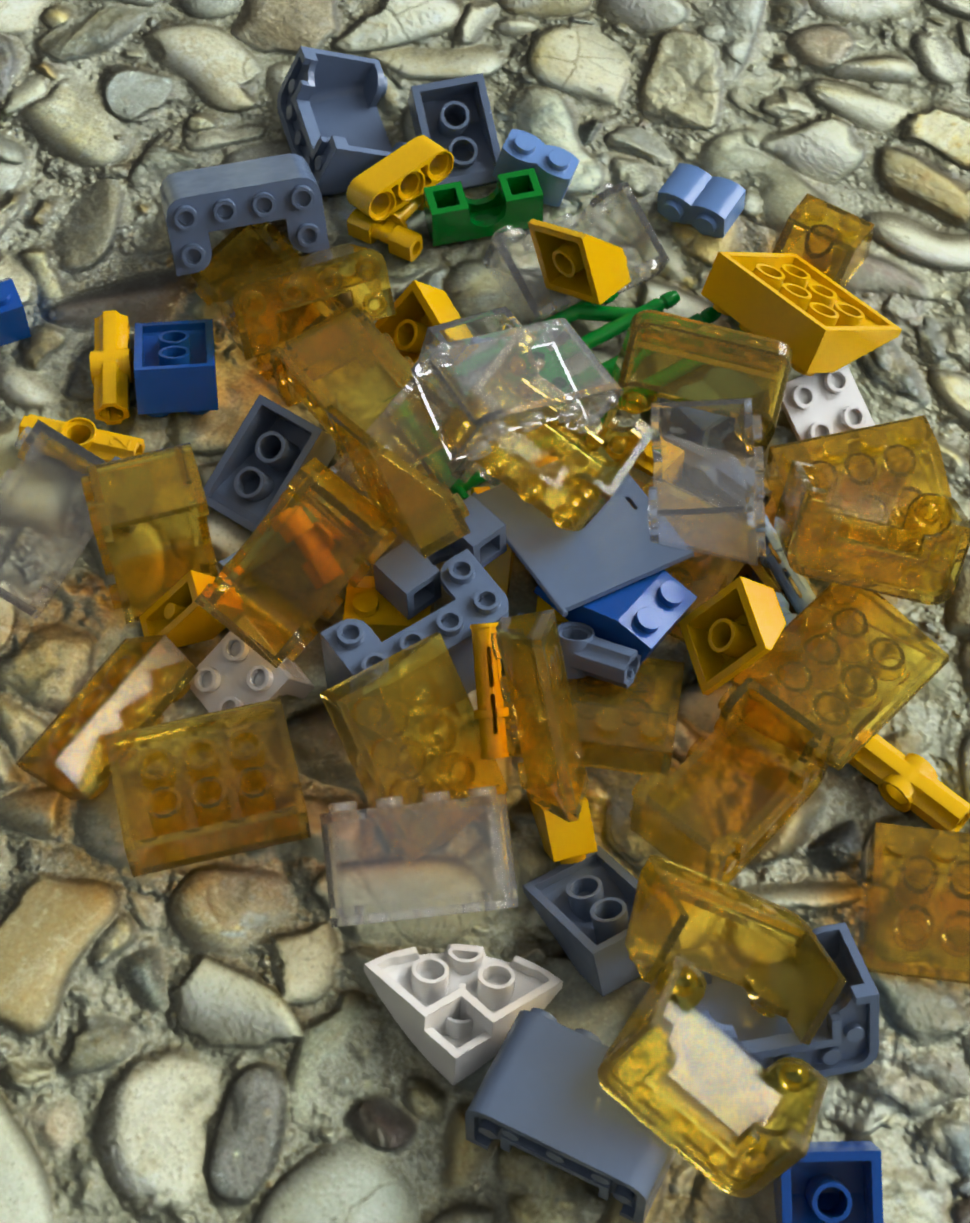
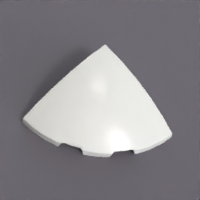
[364,944,563,1086]

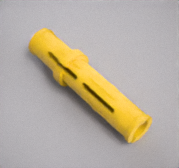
[470,622,509,759]

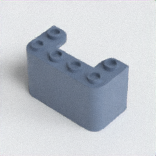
[160,153,330,276]
[320,548,509,741]
[465,1008,696,1223]

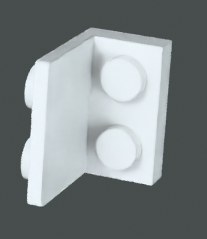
[762,365,875,460]
[186,619,315,740]

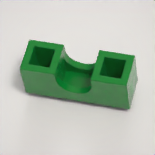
[423,168,544,247]

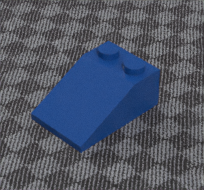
[134,319,218,417]
[533,570,698,666]
[772,1141,883,1223]

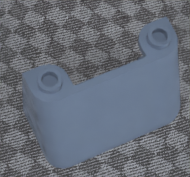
[277,46,406,197]
[663,922,880,1096]

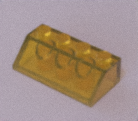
[16,634,198,800]

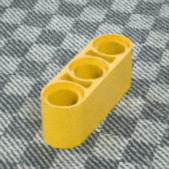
[346,135,454,221]

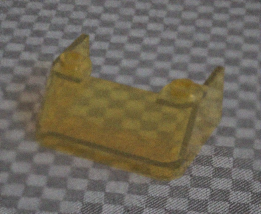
[601,310,793,468]
[625,855,847,1046]

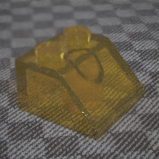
[772,193,875,288]

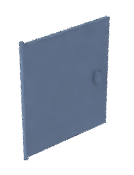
[472,442,694,617]

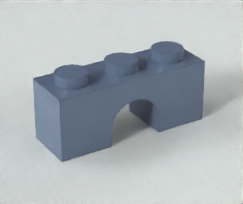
[373,495,507,620]

